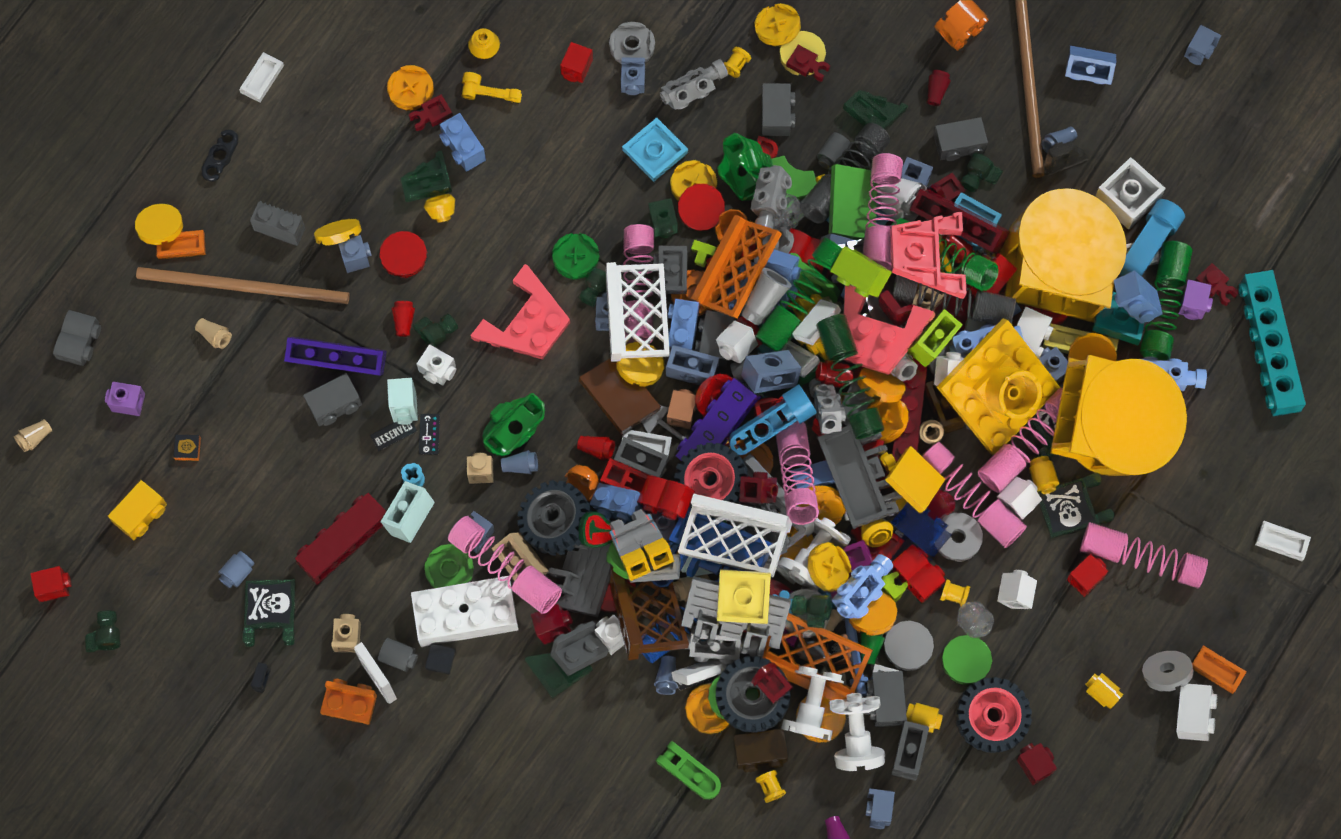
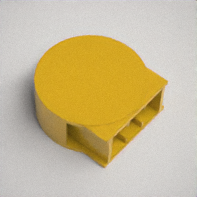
[1003,189,1127,323]
[1050,355,1187,476]

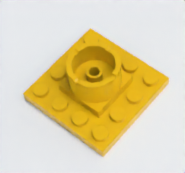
[937,318,1061,455]

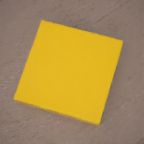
[885,446,945,513]

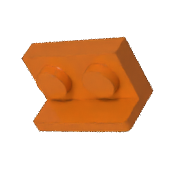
[320,679,377,725]

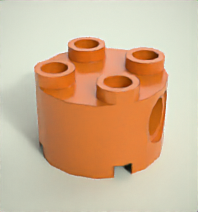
[934,0,989,51]

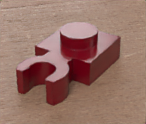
[786,44,830,82]
[408,94,453,131]
[1195,263,1239,306]

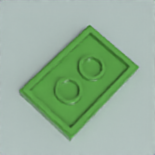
[829,164,877,240]

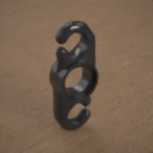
[201,130,239,181]

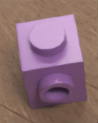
[1178,280,1213,320]
[105,382,145,416]

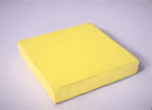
[717,570,771,624]

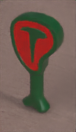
[579,512,613,548]

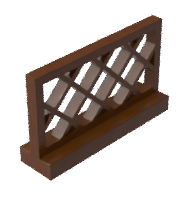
[609,567,689,660]

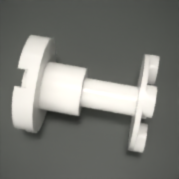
[776,517,851,591]
[781,666,844,741]
[829,693,885,771]

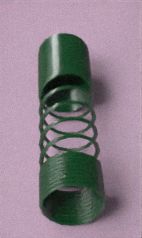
[816,314,885,439]

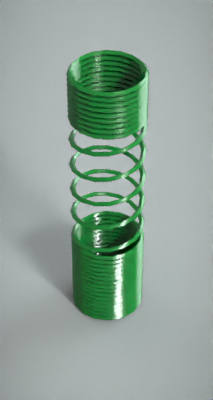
[891,218,999,291]
[755,238,843,352]
[1140,241,1193,361]

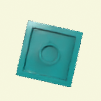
[1092,292,1144,345]

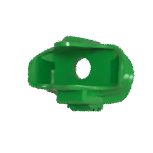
[717,133,773,201]
[482,393,545,456]

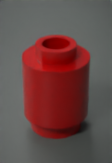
[815,360,853,389]

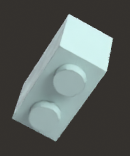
[387,378,418,425]
[381,481,435,543]

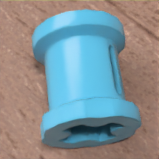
[401,463,425,487]

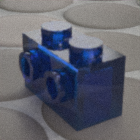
[891,502,952,557]

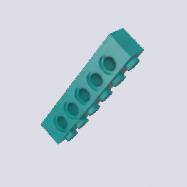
[1239,270,1306,416]

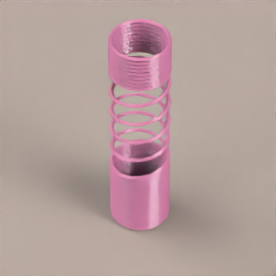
[863,153,903,270]
[623,224,654,344]
[978,388,1063,493]
[776,419,819,525]
[922,442,1027,548]
[448,516,562,614]
[1080,522,1208,589]

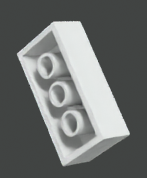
[411,576,518,647]

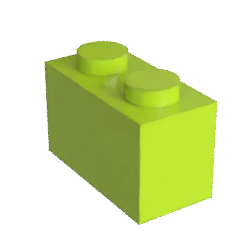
[830,246,892,298]
[907,309,962,367]

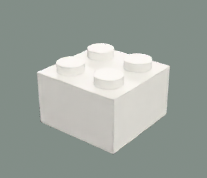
[1095,157,1166,230]

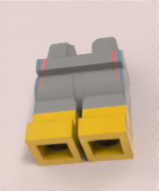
[610,509,674,581]

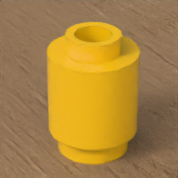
[1029,456,1059,494]
[1085,673,1124,710]
[906,703,943,733]

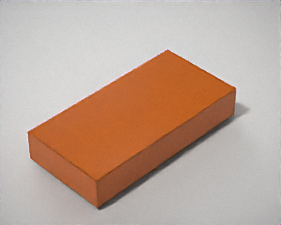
[156,230,206,259]
[1192,645,1247,694]

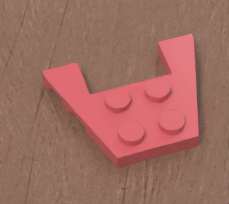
[890,212,966,299]
[471,264,570,360]
[843,285,935,375]

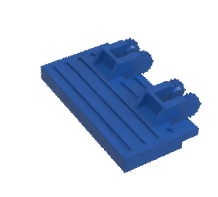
[668,508,773,582]

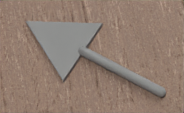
[642,406,686,441]

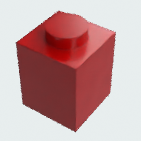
[560,42,593,83]
[1067,554,1108,597]
[30,566,71,602]

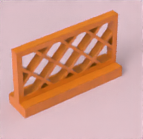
[691,215,782,319]
[762,613,873,700]

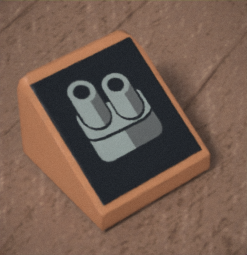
[827,634,851,666]

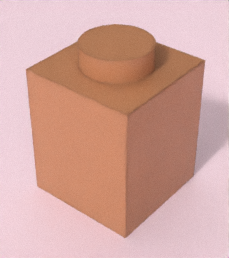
[667,389,696,429]

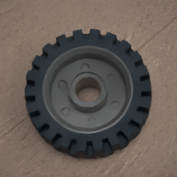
[517,480,592,555]
[716,656,791,733]

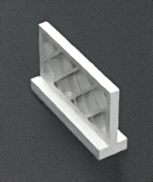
[606,262,670,362]
[678,494,792,577]

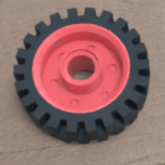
[674,443,748,508]
[955,677,1032,753]

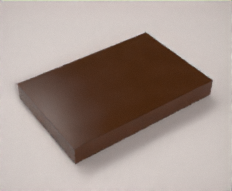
[579,358,661,435]

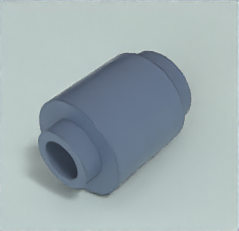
[218,551,255,588]

